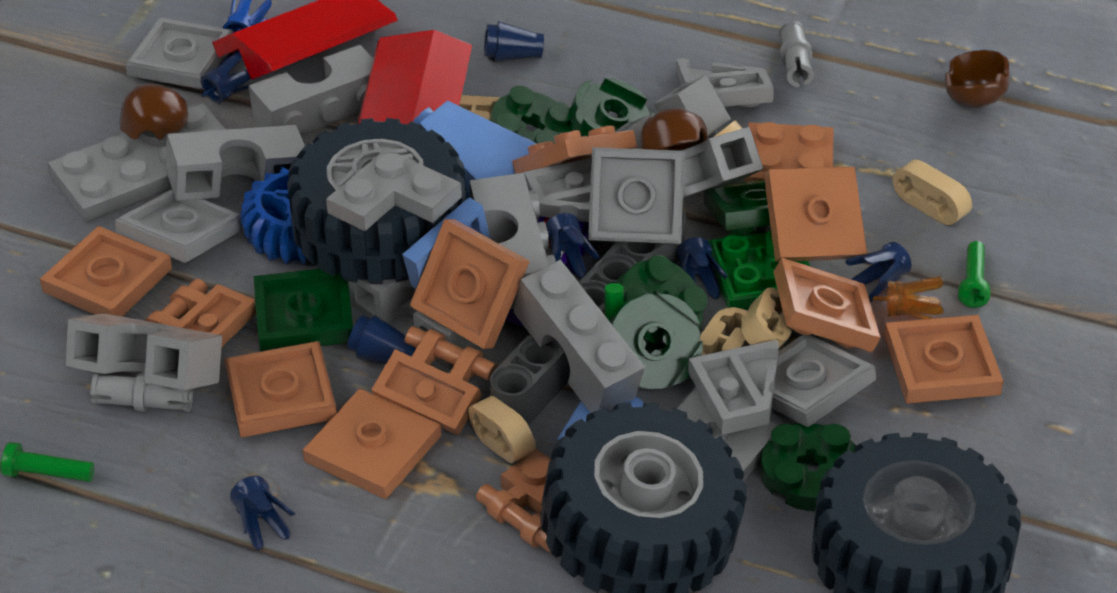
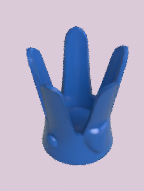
[223,0,272,32]

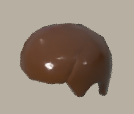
[945,50,1010,108]
[119,84,189,140]
[641,108,708,151]

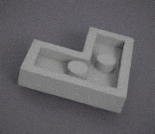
[326,149,462,231]

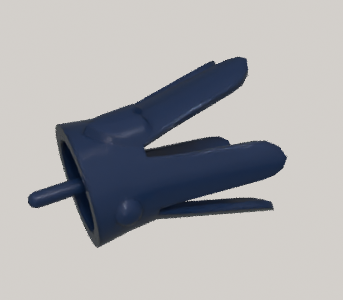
[201,50,251,104]
[546,213,599,278]
[676,237,728,299]
[845,242,912,302]
[230,476,295,551]

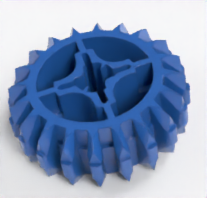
[240,167,308,265]

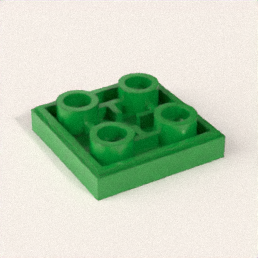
[708,231,811,310]

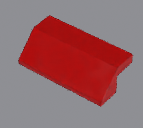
[212,0,398,80]
[357,30,472,125]

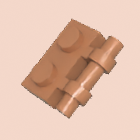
[144,278,256,347]
[371,326,498,436]
[476,449,552,554]

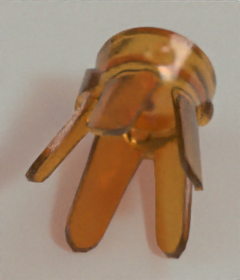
[873,276,944,320]

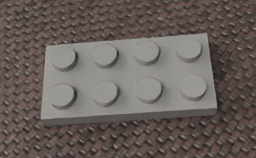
[48,103,226,222]

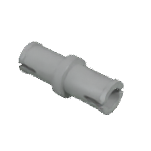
[779,21,814,87]
[90,373,194,412]

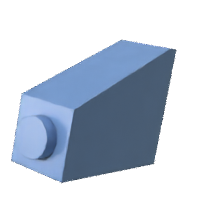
[413,100,537,199]

